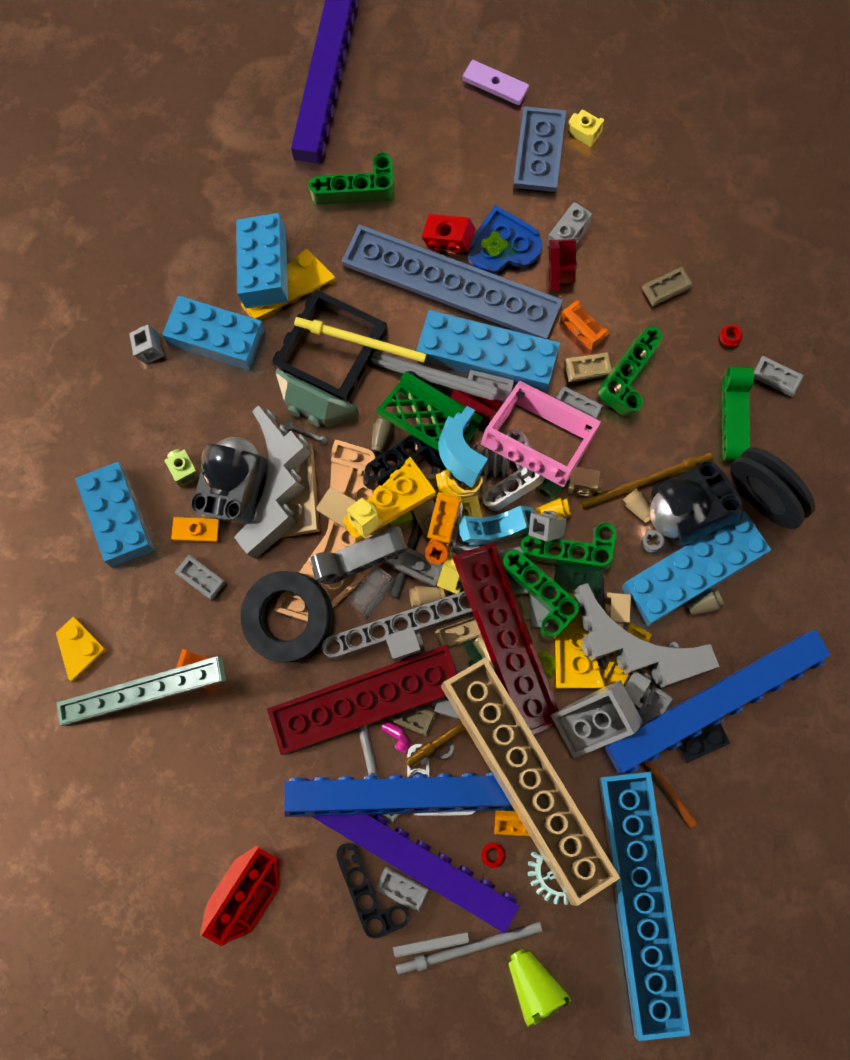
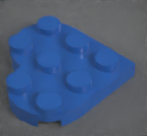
[468,205,542,275]

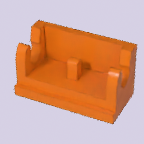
[561,300,610,351]

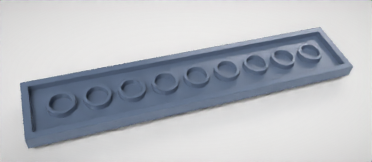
[341,224,563,339]

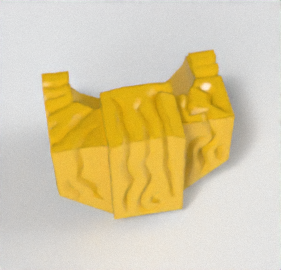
[436,469,483,499]

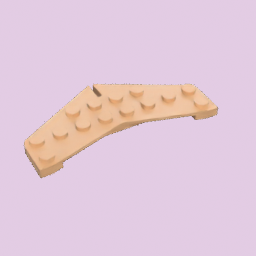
[274,439,389,623]

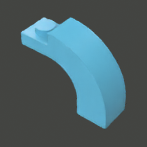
[438,406,488,488]
[457,506,534,546]

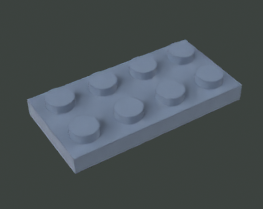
[513,106,566,192]

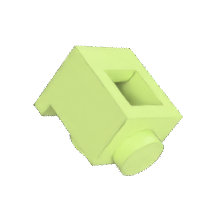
[164,449,200,488]

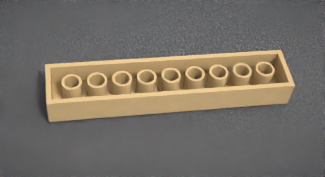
[441,657,620,906]

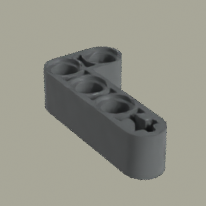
[309,526,408,584]

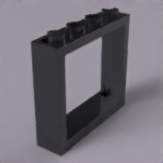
[272,289,388,402]

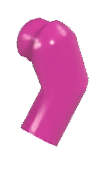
[381,720,411,753]

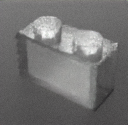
[347,565,395,619]

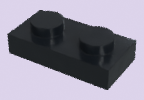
[677,723,731,764]

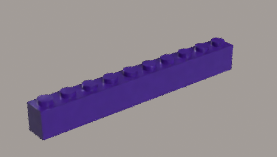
[291,0,358,164]
[305,776,520,933]

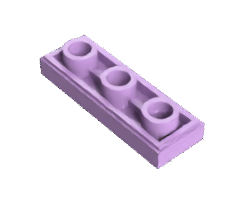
[462,59,529,105]

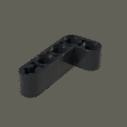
[363,430,447,490]
[336,843,411,939]

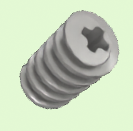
[467,444,510,479]

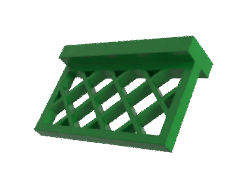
[376,372,483,451]

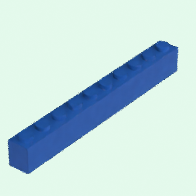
[603,630,831,774]
[284,772,514,817]

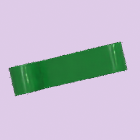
[308,152,394,204]
[598,326,663,416]
[722,366,754,461]
[521,522,617,571]
[503,550,579,640]

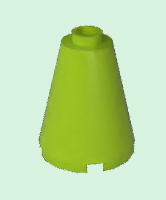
[508,949,572,1027]

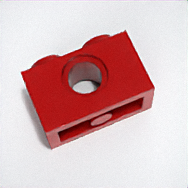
[422,214,476,253]

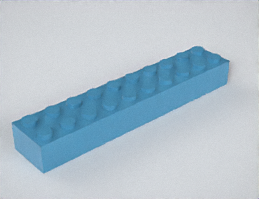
[598,772,690,1041]

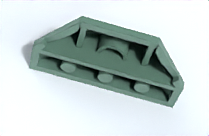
[275,368,359,428]

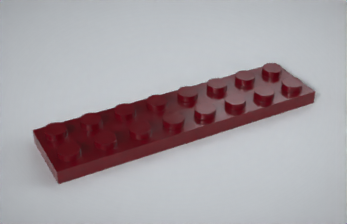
[452,542,559,735]
[267,645,458,755]

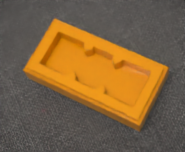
[427,492,462,544]
[171,517,220,543]
[494,810,530,836]

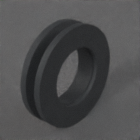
[730,447,815,529]
[241,571,333,662]

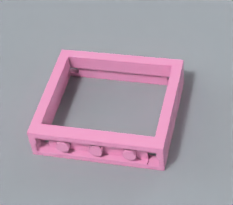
[480,381,601,487]

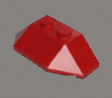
[200,846,279,946]

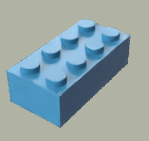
[236,213,288,309]
[162,295,266,371]
[75,462,155,568]

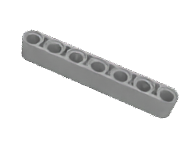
[322,591,473,661]

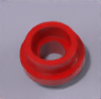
[720,325,743,347]
[481,843,506,868]

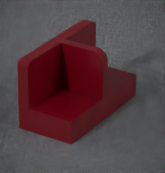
[549,239,577,291]

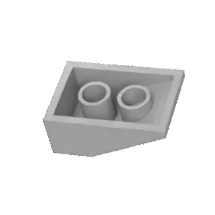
[551,680,644,758]

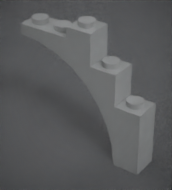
[234,405,312,559]
[573,583,720,689]

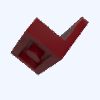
[450,390,502,426]

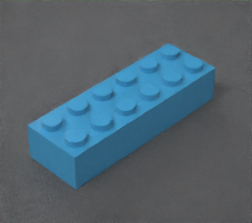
[416,310,560,393]
[621,511,771,628]

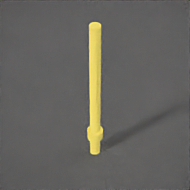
[294,317,426,363]

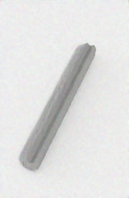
[371,351,498,400]

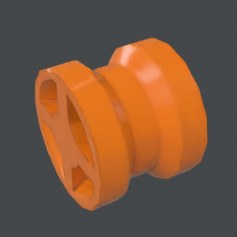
[425,539,451,565]

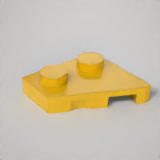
[56,617,106,682]

